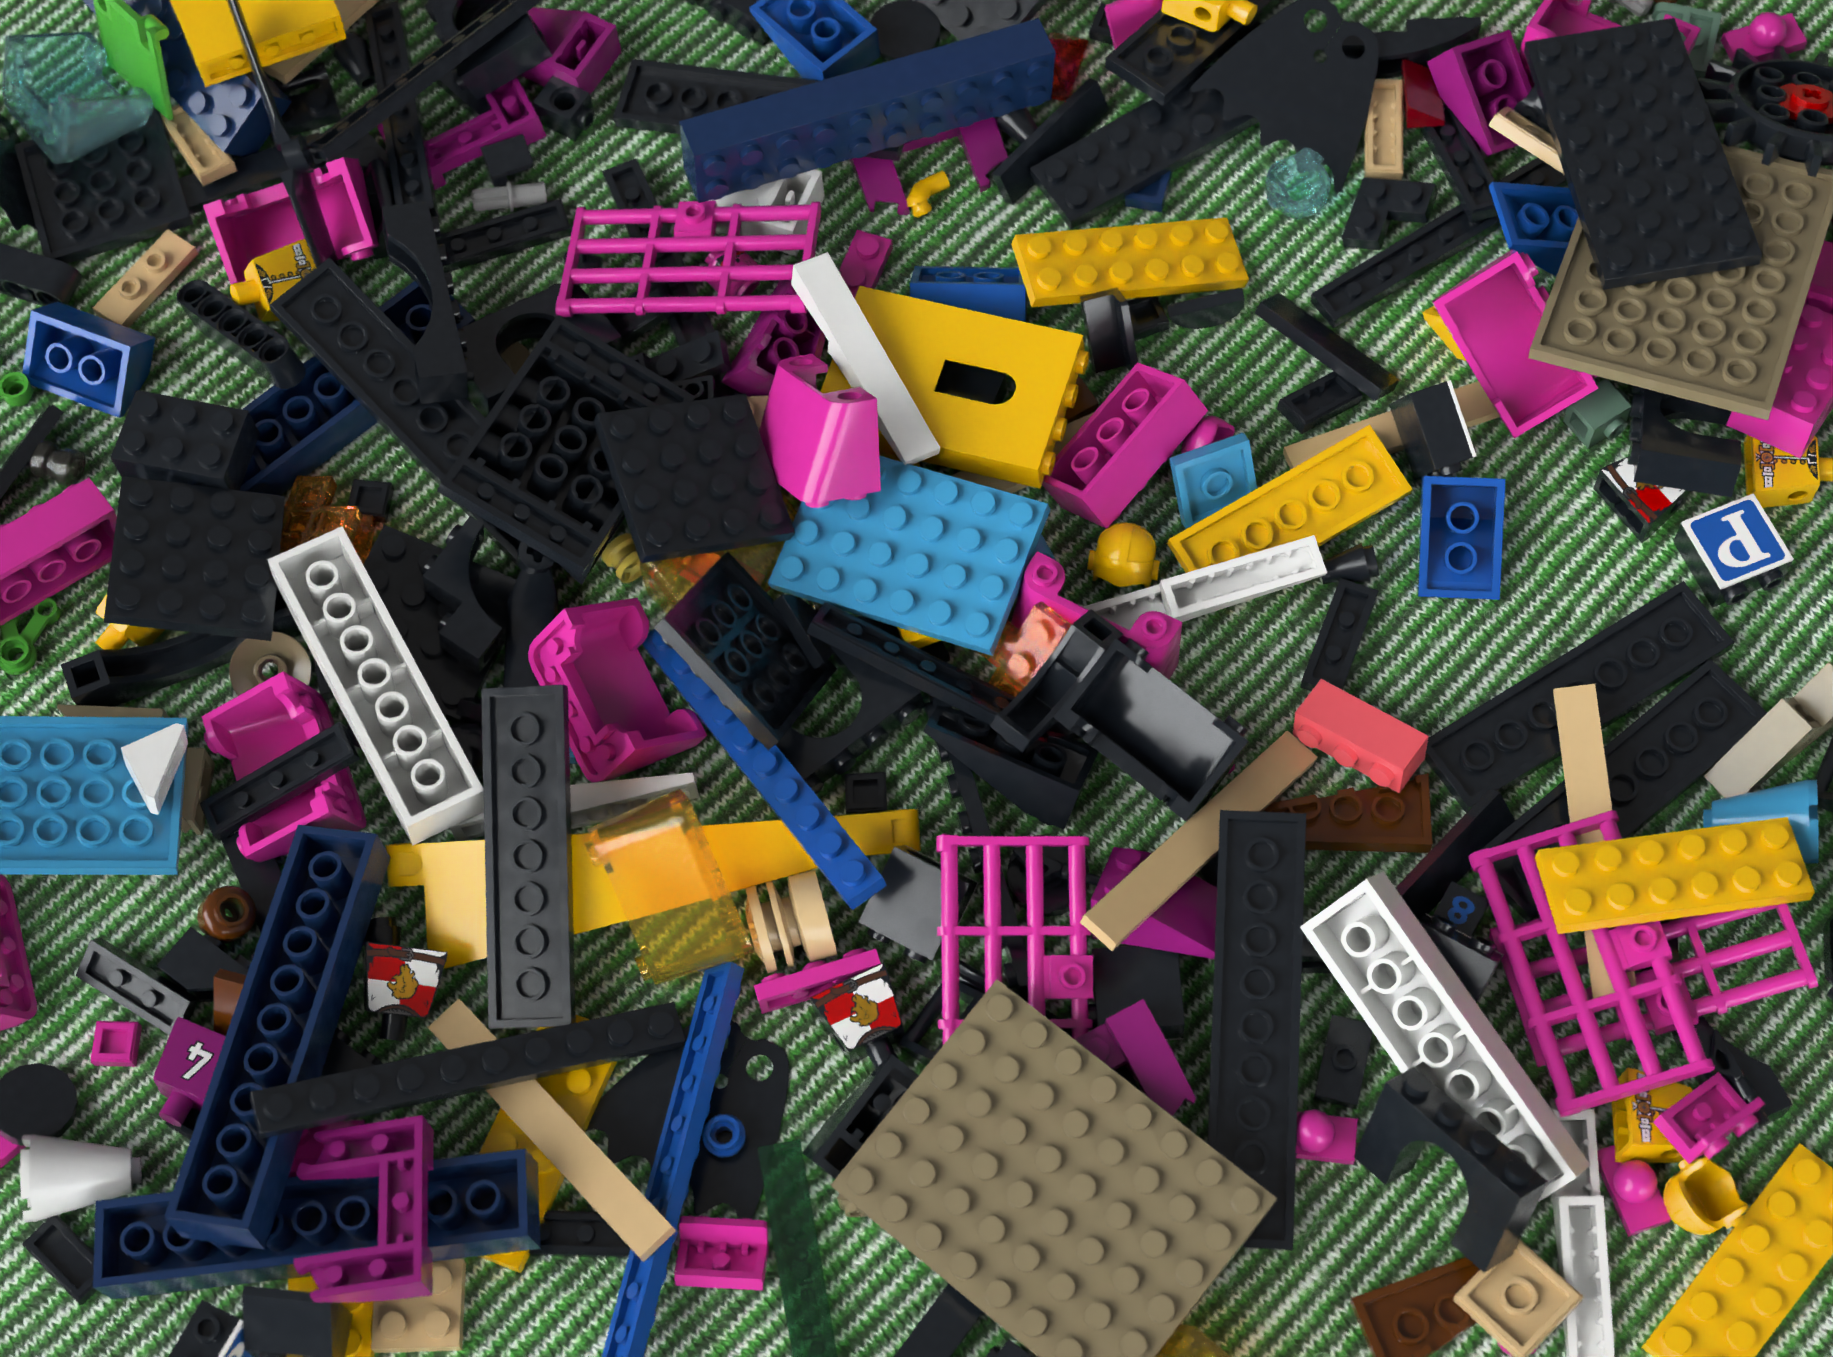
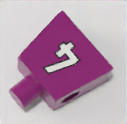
[153,1017,226,1127]

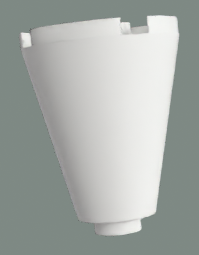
[20,1134,141,1222]

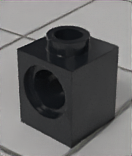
[533,76,595,141]

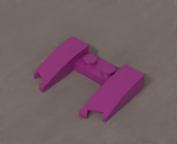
[377,77,547,190]
[849,117,1008,215]
[1074,999,1196,1116]
[294,1115,434,1303]

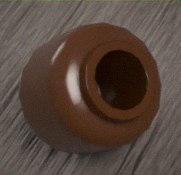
[197,886,257,944]

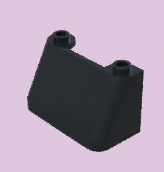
[1054,638,1250,822]

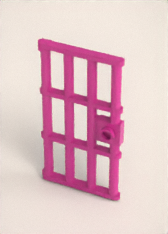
[555,201,821,317]
[1468,810,1715,1117]
[936,834,1093,1045]
[1489,904,1818,1068]

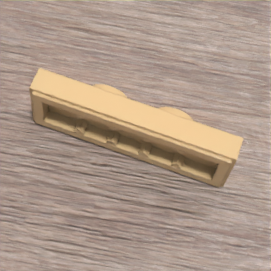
[1364,79,1403,180]
[160,104,237,186]
[93,229,198,328]

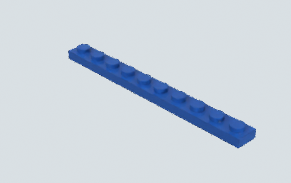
[642,629,887,910]
[602,962,744,1357]

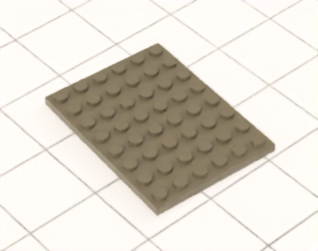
[1528,144,1833,420]
[830,979,1277,1357]

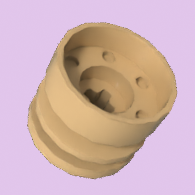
[745,870,837,973]

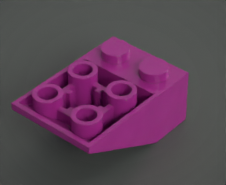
[520,7,622,95]

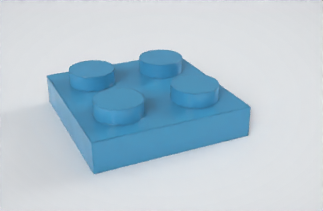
[1169,433,1257,529]

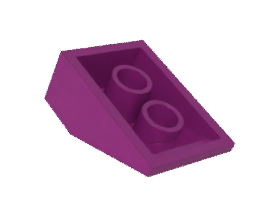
[1427,29,1532,156]
[1091,847,1217,959]

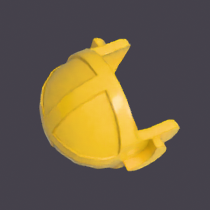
[1087,522,1160,588]
[1663,1155,1749,1235]

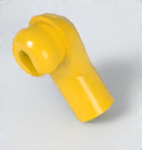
[906,170,950,218]

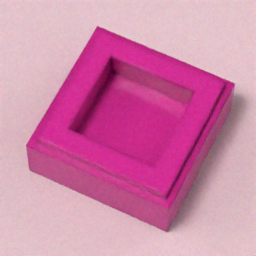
[90,1021,142,1067]

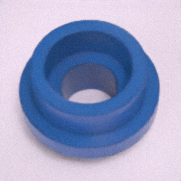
[702,1114,746,1158]

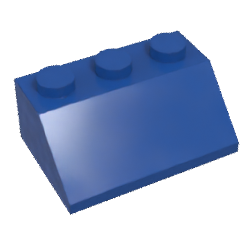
[910,266,1027,322]
[22,302,155,418]

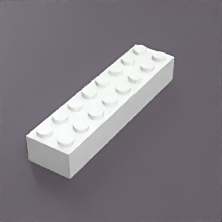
[267,526,484,846]
[1300,871,1590,1202]

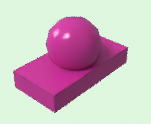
[1721,12,1807,62]
[1296,1109,1358,1165]
[1597,1145,1671,1237]

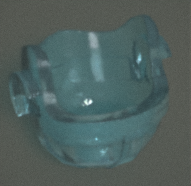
[1266,147,1331,220]

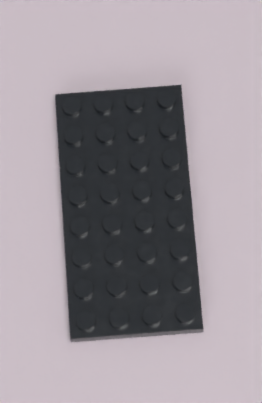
[1524,18,1762,290]

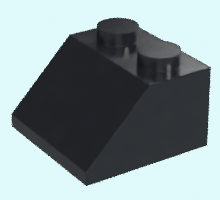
[242,1286,353,1357]

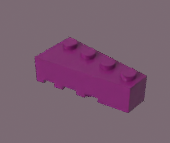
[721,260,842,397]

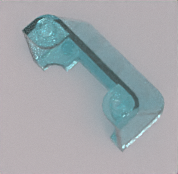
[2,31,153,164]

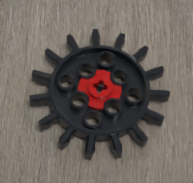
[1698,46,1833,177]

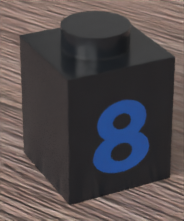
[1432,881,1489,937]

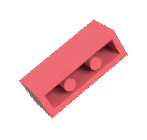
[1293,679,1429,793]

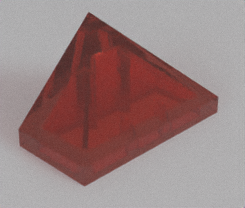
[1048,32,1089,101]

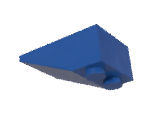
[750,0,880,81]
[1488,182,1578,277]
[1418,476,1506,600]

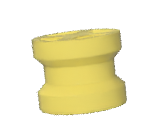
[602,533,651,583]

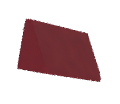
[1402,60,1445,128]

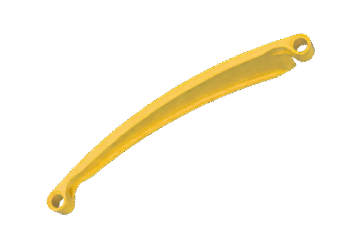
[385,809,921,968]

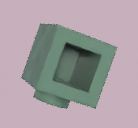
[1563,378,1631,449]

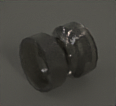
[31,440,86,487]

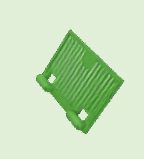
[93,0,173,120]

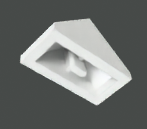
[121,723,188,815]

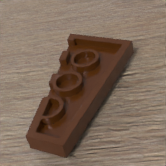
[1263,773,1432,853]
[1350,1257,1480,1357]

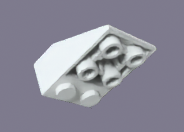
[709,169,825,256]

